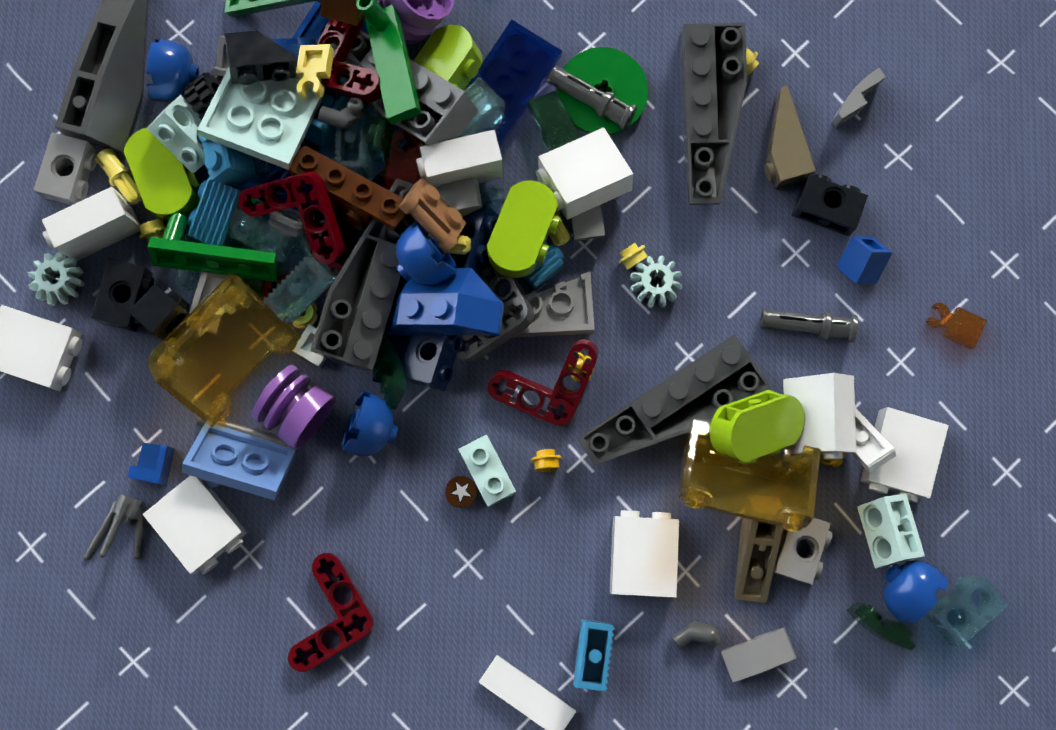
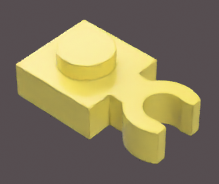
[296,44,334,99]

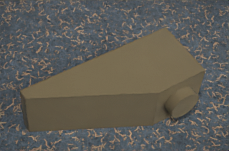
[764,85,816,189]
[734,497,785,603]

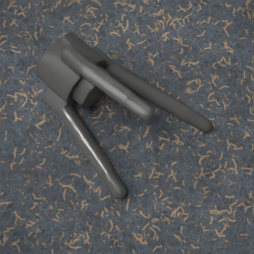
[83,494,146,560]

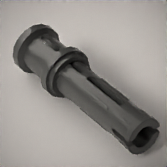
[547,65,637,131]
[760,309,858,343]

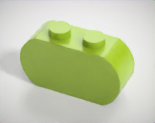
[414,25,483,91]
[124,128,200,222]
[487,180,561,278]
[710,390,805,464]

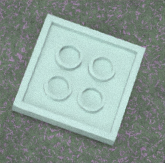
[197,67,325,170]

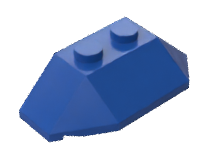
[385,268,504,336]

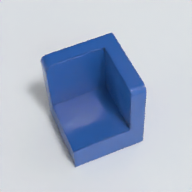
[837,236,893,284]
[127,443,175,485]

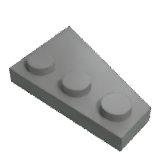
[502,272,595,338]

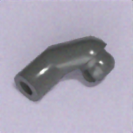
[318,98,366,129]
[671,621,721,650]

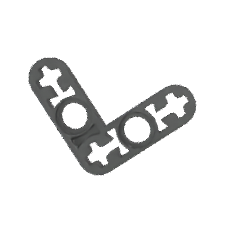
[456,261,534,363]

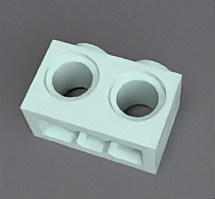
[147,95,205,173]
[458,434,516,507]
[857,494,925,568]

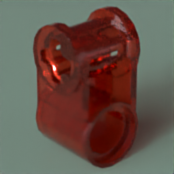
[385,130,420,189]

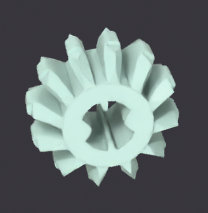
[27,252,84,306]
[630,256,682,308]

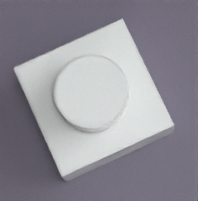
[292,324,326,368]

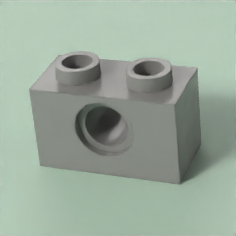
[33,132,97,206]
[773,511,832,585]

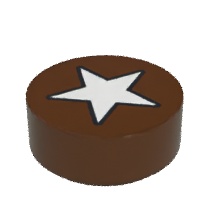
[445,476,477,508]

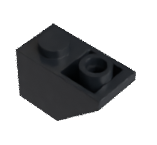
[224,30,296,85]

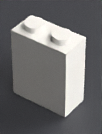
[536,127,633,220]
[416,129,503,187]
[42,187,140,261]
[0,305,83,391]
[783,373,856,461]
[860,407,949,503]
[143,475,248,575]
[610,510,679,598]

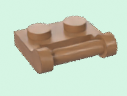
[399,178,466,253]

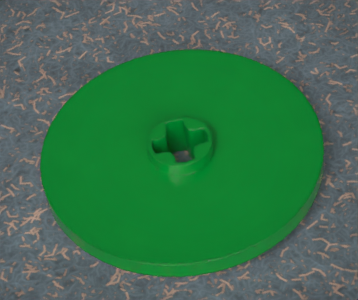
[558,47,648,135]

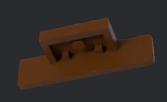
[288,146,408,230]

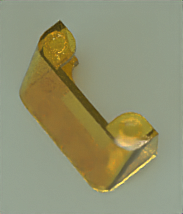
[147,273,301,427]
[679,420,821,532]

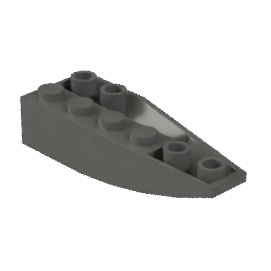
[55,0,148,153]
[679,23,747,205]
[318,30,479,145]
[310,178,416,371]
[577,334,771,465]

